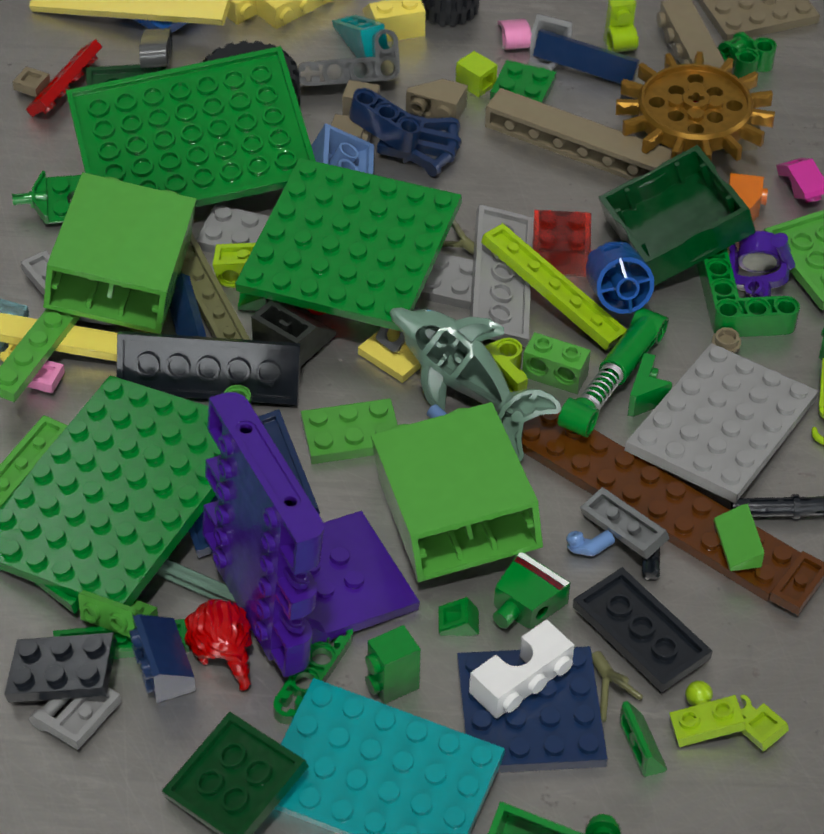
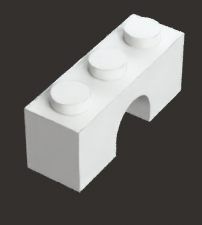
[469,619,574,719]

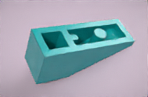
[332,14,389,58]

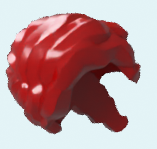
[184,599,253,691]

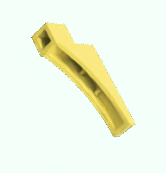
[227,0,332,29]

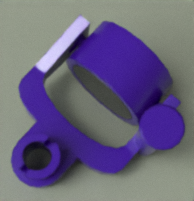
[729,231,795,297]

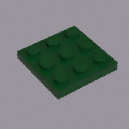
[161,711,309,834]

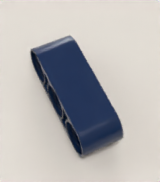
[349,88,422,153]

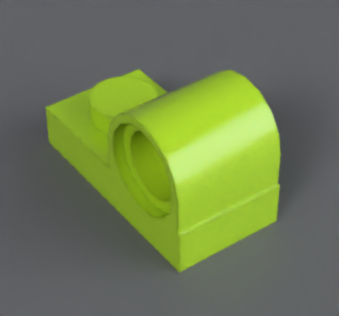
[603,0,638,53]
[212,243,256,288]
[485,338,528,392]

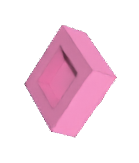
[27,360,65,393]

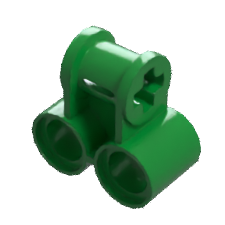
[718,32,777,78]

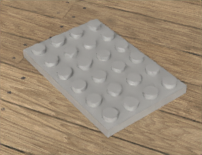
[624,343,818,503]

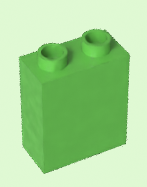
[43,172,196,334]
[371,402,543,582]

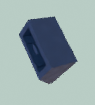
[129,614,196,703]

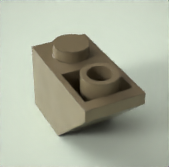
[406,79,468,120]

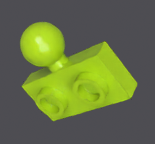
[669,681,746,747]

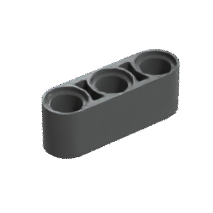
[139,28,172,68]

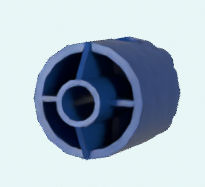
[586,241,654,314]

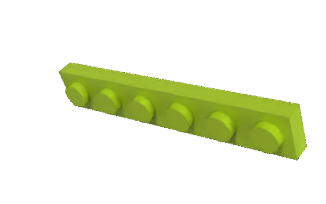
[481,223,627,351]

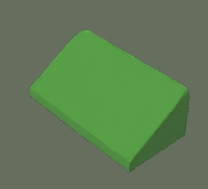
[714,504,764,571]

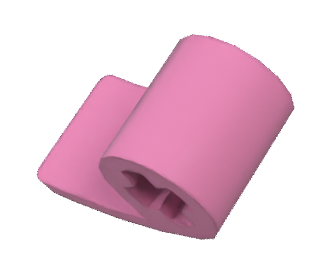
[497,19,531,50]

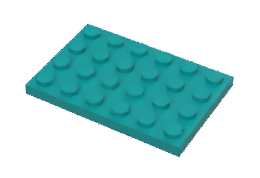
[274,678,505,834]

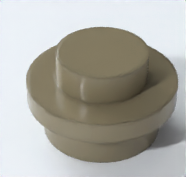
[711,327,741,353]

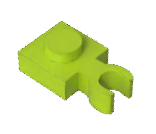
[740,694,789,751]

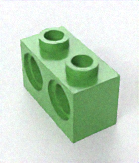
[522,332,591,395]

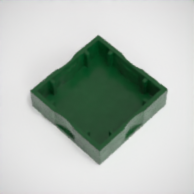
[598,145,756,286]

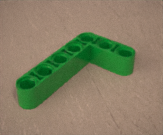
[697,248,800,337]

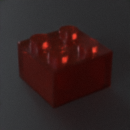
[532,210,591,277]

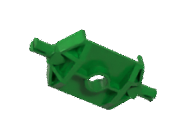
[12,171,81,224]

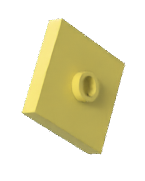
[358,329,421,383]

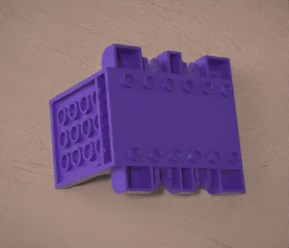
[202,392,420,678]

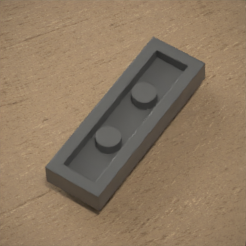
[580,487,670,559]

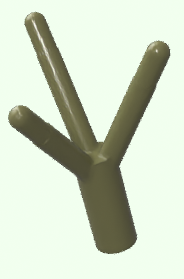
[442,219,474,255]
[592,651,643,722]

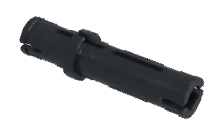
[731,494,824,519]

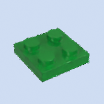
[490,60,557,104]

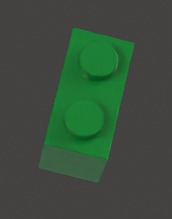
[365,625,421,704]

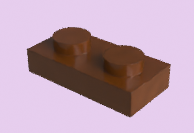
[769,551,824,615]

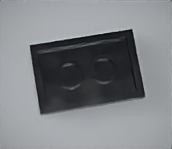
[4,633,117,702]

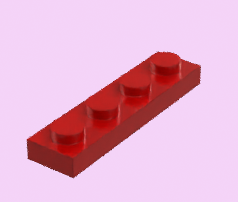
[26,39,102,117]

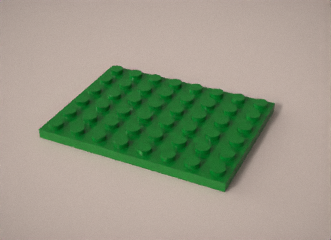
[66,46,316,207]
[0,375,221,606]

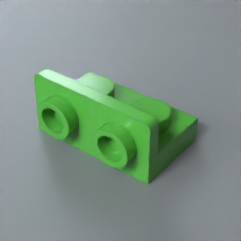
[78,590,158,637]

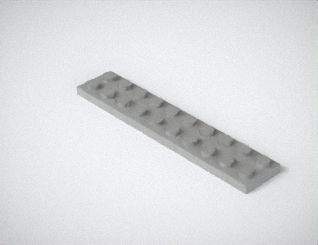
[196,204,473,310]

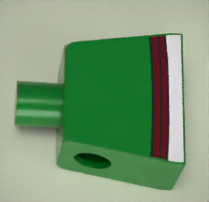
[493,552,571,629]

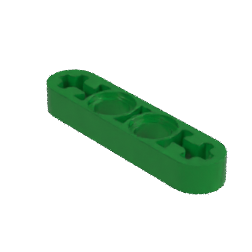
[273,629,353,725]

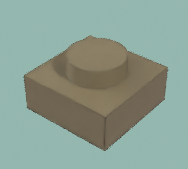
[12,66,50,97]

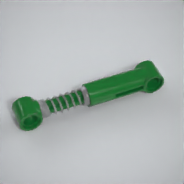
[558,307,669,438]

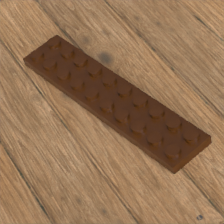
[522,412,801,602]

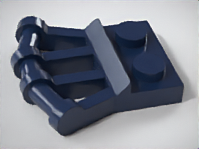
[377,115,462,177]

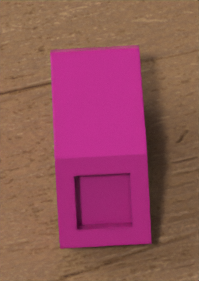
[776,158,824,203]

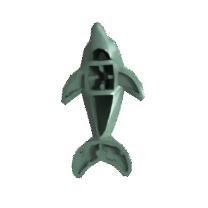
[390,307,562,461]

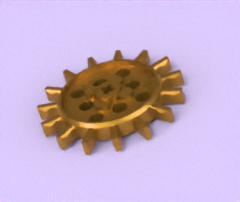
[615,51,775,161]

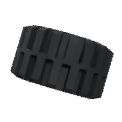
[421,0,479,26]

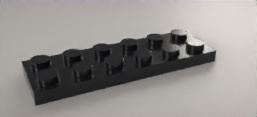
[116,331,301,405]

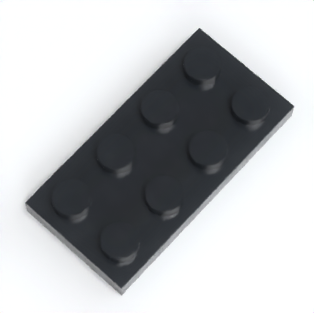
[573,567,713,692]

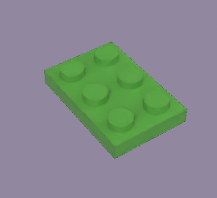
[301,398,398,465]

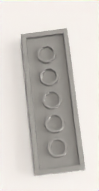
[470,204,533,347]

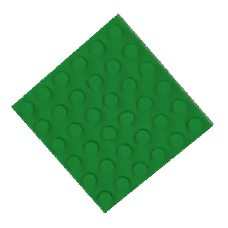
[235,158,462,332]

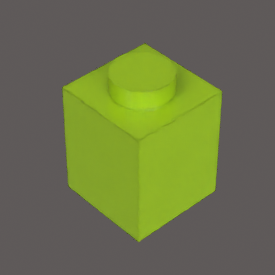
[456,51,498,97]

